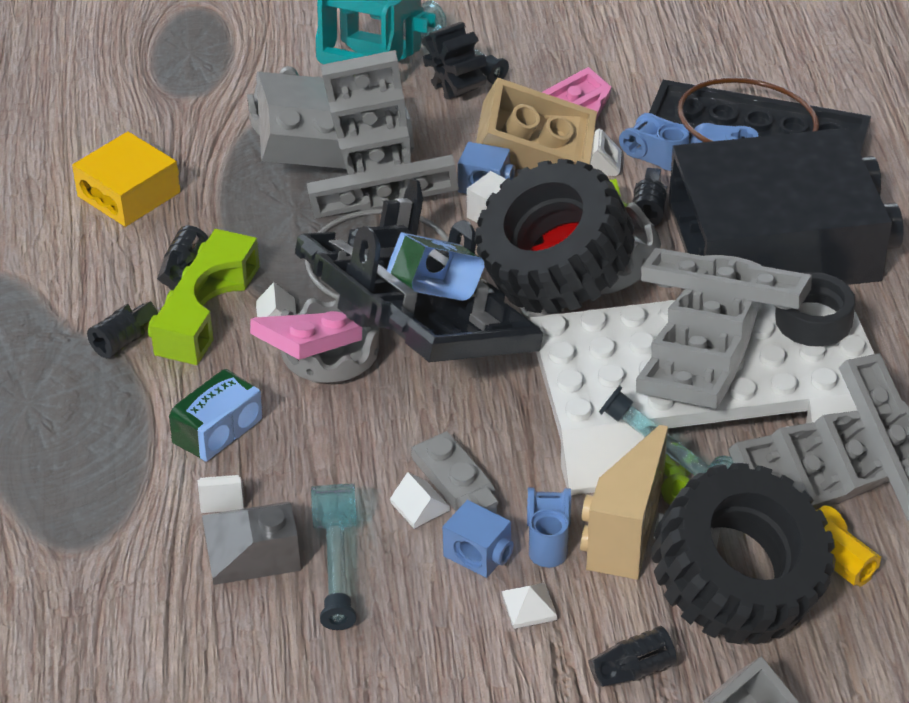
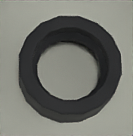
[775,272,856,347]

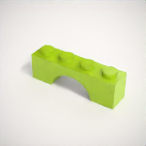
[148,229,260,366]

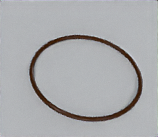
[678,78,819,142]

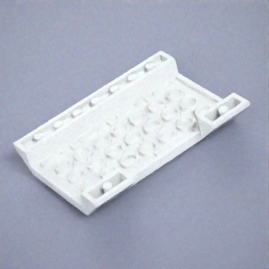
[527,300,874,496]

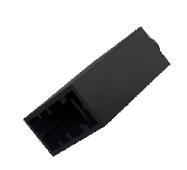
[668,128,904,285]

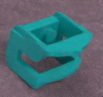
[315,0,436,64]

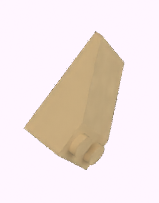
[476,77,597,169]
[580,425,668,580]

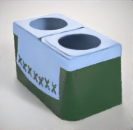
[387,232,484,301]
[169,369,262,462]

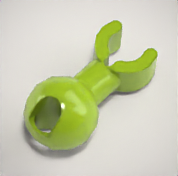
[661,451,693,505]

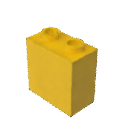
[72,131,180,227]

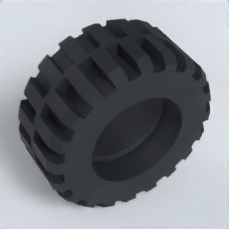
[475,159,635,314]
[652,463,836,644]

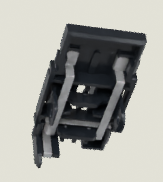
[295,178,544,363]

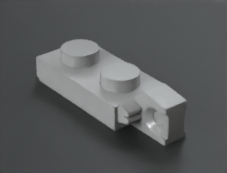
[411,431,498,514]

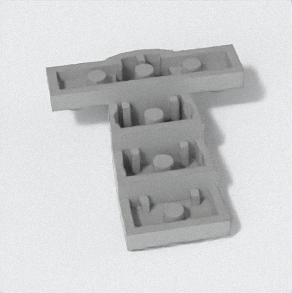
[307,50,459,219]
[636,248,812,409]
[728,353,909,521]

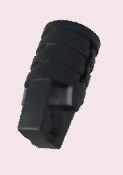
[632,168,668,226]
[157,225,208,290]
[87,301,158,358]
[588,626,677,687]

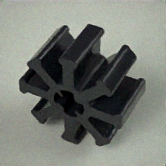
[422,22,487,99]

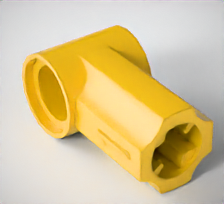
[816,505,881,587]

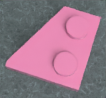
[542,67,612,120]
[250,311,362,360]

